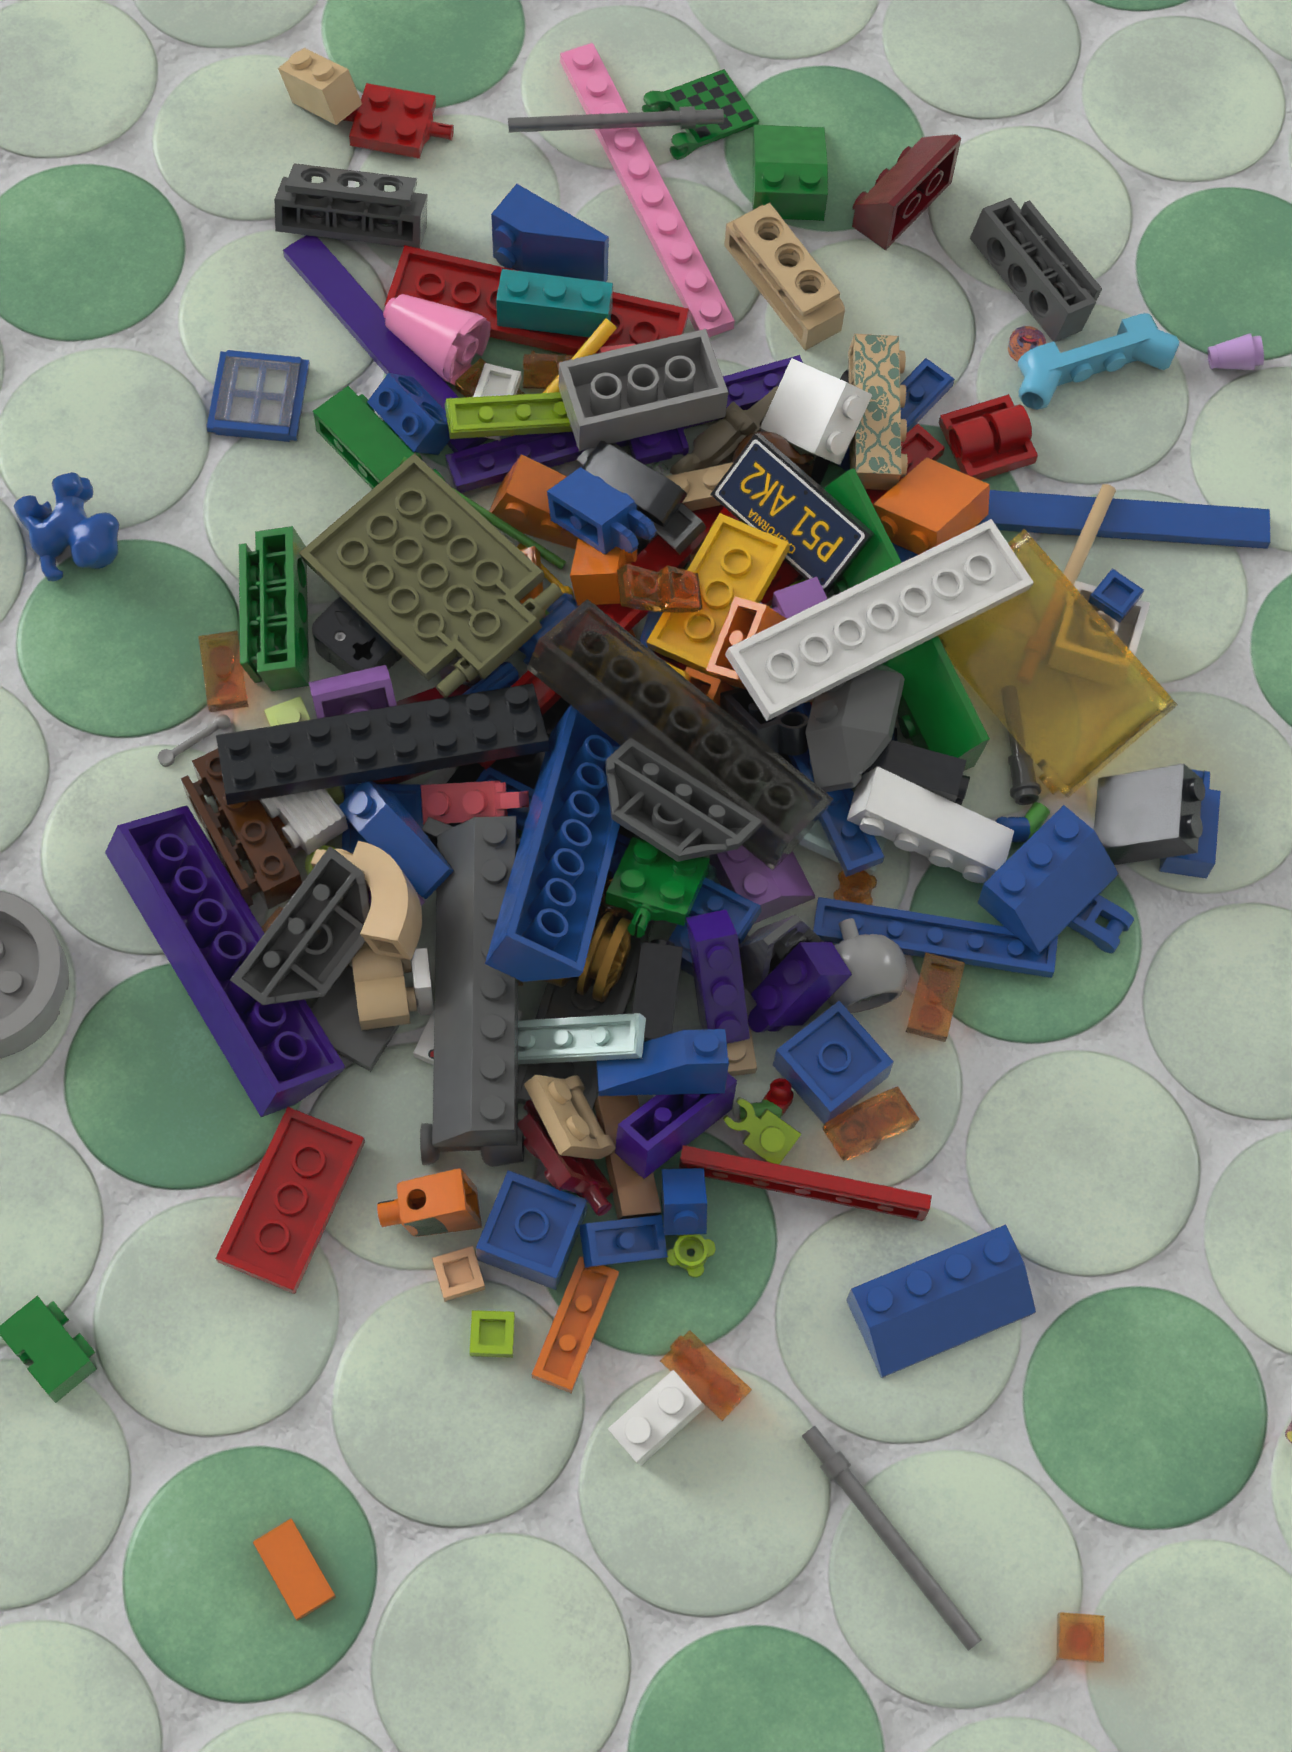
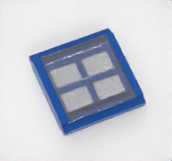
[207,350,310,442]

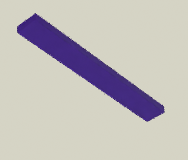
[283,235,489,452]

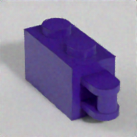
[748,942,852,1033]

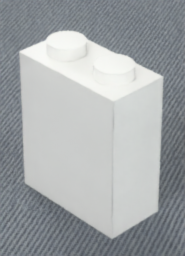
[760,358,872,465]

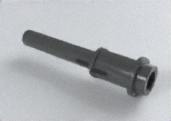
[1002,686,1042,805]

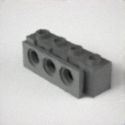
[274,163,428,248]
[970,198,1102,342]

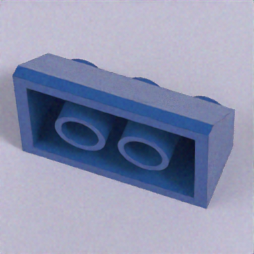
[978,805,1118,955]

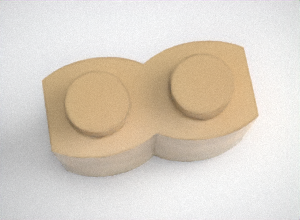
[352,942,417,1031]

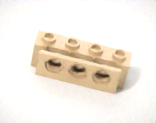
[724,203,845,351]

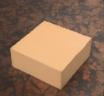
[432,1246,485,1302]

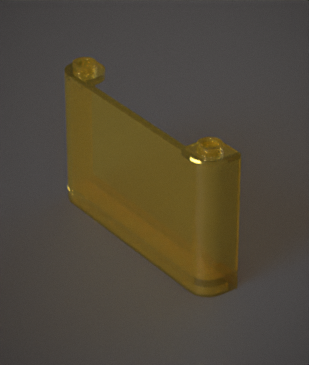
[938,529,1178,798]

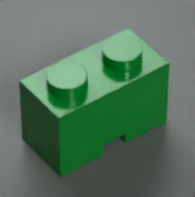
[0,1295,97,1403]

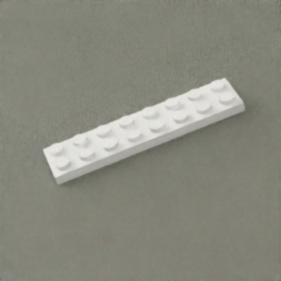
[725,519,1034,721]

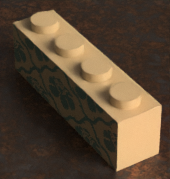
[848,334,908,490]

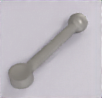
[158,714,231,767]

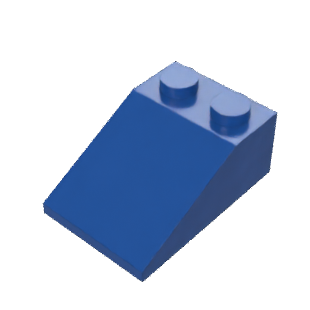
[491,184,609,282]

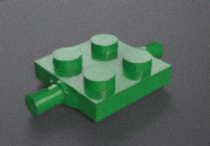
[605,837,710,937]

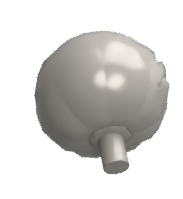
[828,918,907,1013]

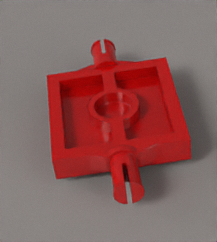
[343,83,454,159]

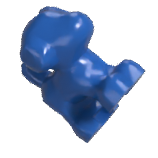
[14,472,120,581]

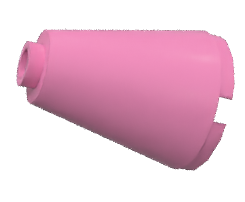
[383,294,491,386]

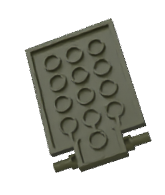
[299,453,563,698]

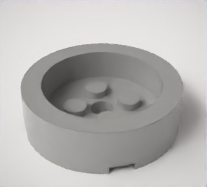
[0,891,69,1058]

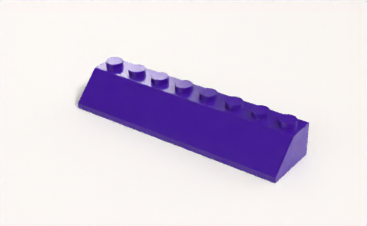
[105,805,345,1117]

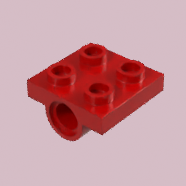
[938,394,1038,480]

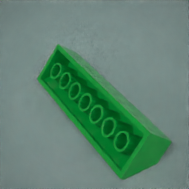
[823,468,990,771]

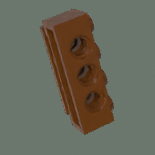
[181,748,302,910]

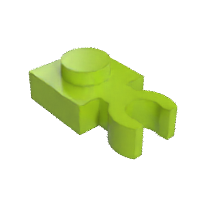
[723,1097,801,1164]

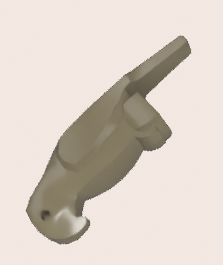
[670,386,778,475]

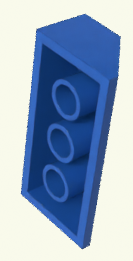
[846,1225,1036,1378]

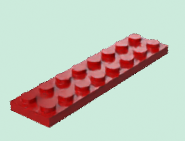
[384,245,689,356]

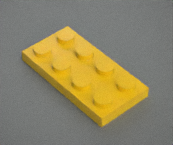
[646,513,790,678]

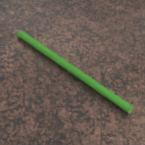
[399,457,566,569]

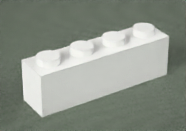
[847,766,1014,883]

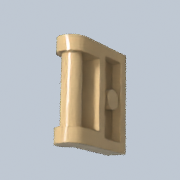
[524,1075,616,1159]

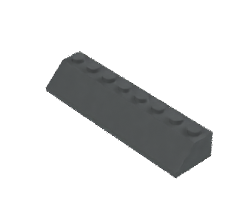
[432,816,519,1147]

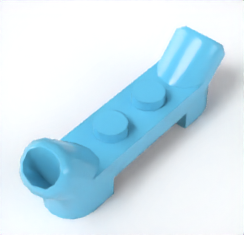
[1018,313,1180,410]

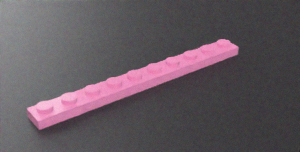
[560,43,735,337]

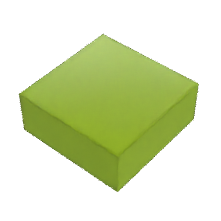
[470,1310,515,1358]

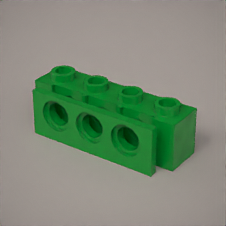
[239,526,309,691]

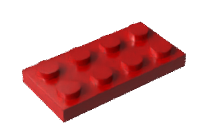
[215,1106,365,1294]

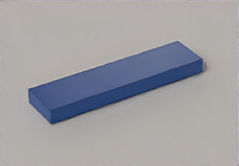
[835,358,955,471]

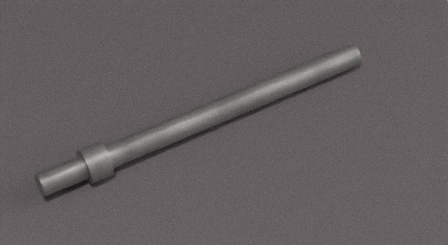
[508,106,724,133]
[802,1426,982,1651]

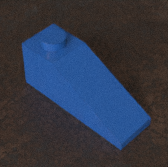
[339,781,454,899]
[596,1029,729,1096]

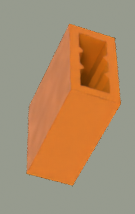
[873,457,990,555]

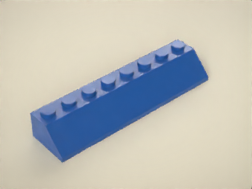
[485,703,642,982]

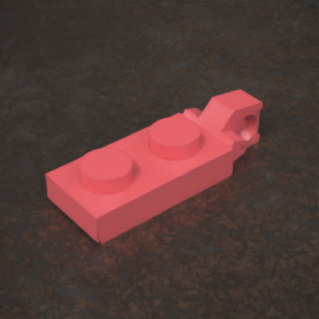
[421,780,529,825]

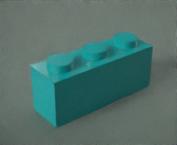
[496,269,613,337]

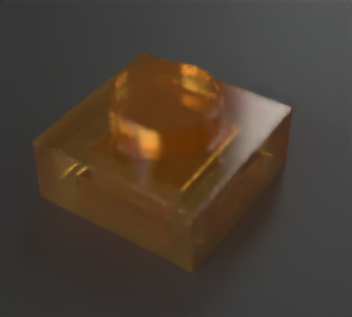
[1056,1612,1105,1663]

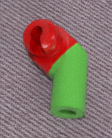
[739,1078,794,1120]

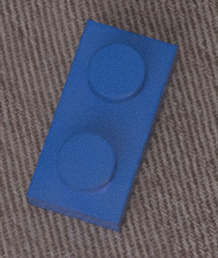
[579,1215,668,1268]

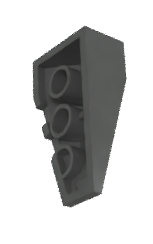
[739,914,822,996]

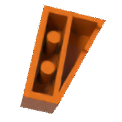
[489,454,578,550]

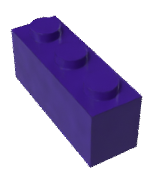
[686,909,750,1044]
[615,1073,737,1179]

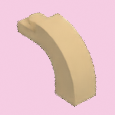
[311,841,422,960]

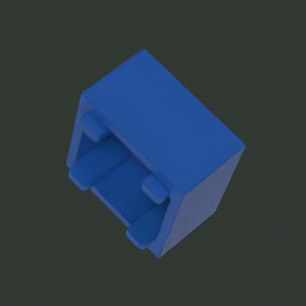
[773,1000,894,1126]
[476,1170,587,1290]

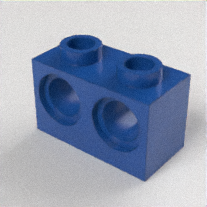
[367,373,450,455]

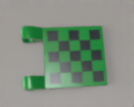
[642,69,759,160]

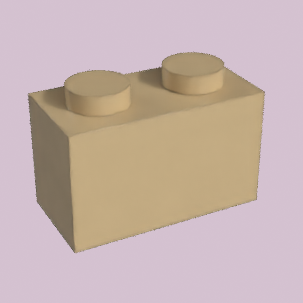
[278,48,362,125]

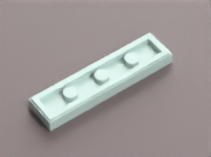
[518,1013,646,1065]

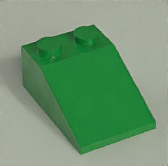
[752,125,828,221]

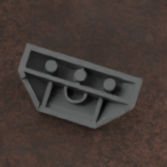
[806,664,905,794]
[605,738,762,862]
[230,847,370,1005]

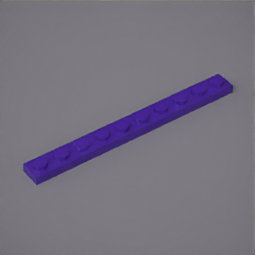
[445,355,803,493]

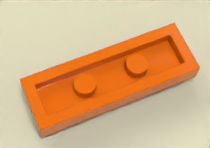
[531,1256,619,1394]

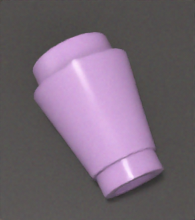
[1208,333,1264,370]

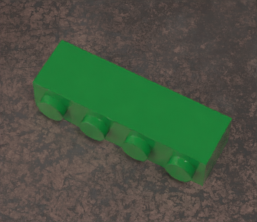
[313,386,446,489]

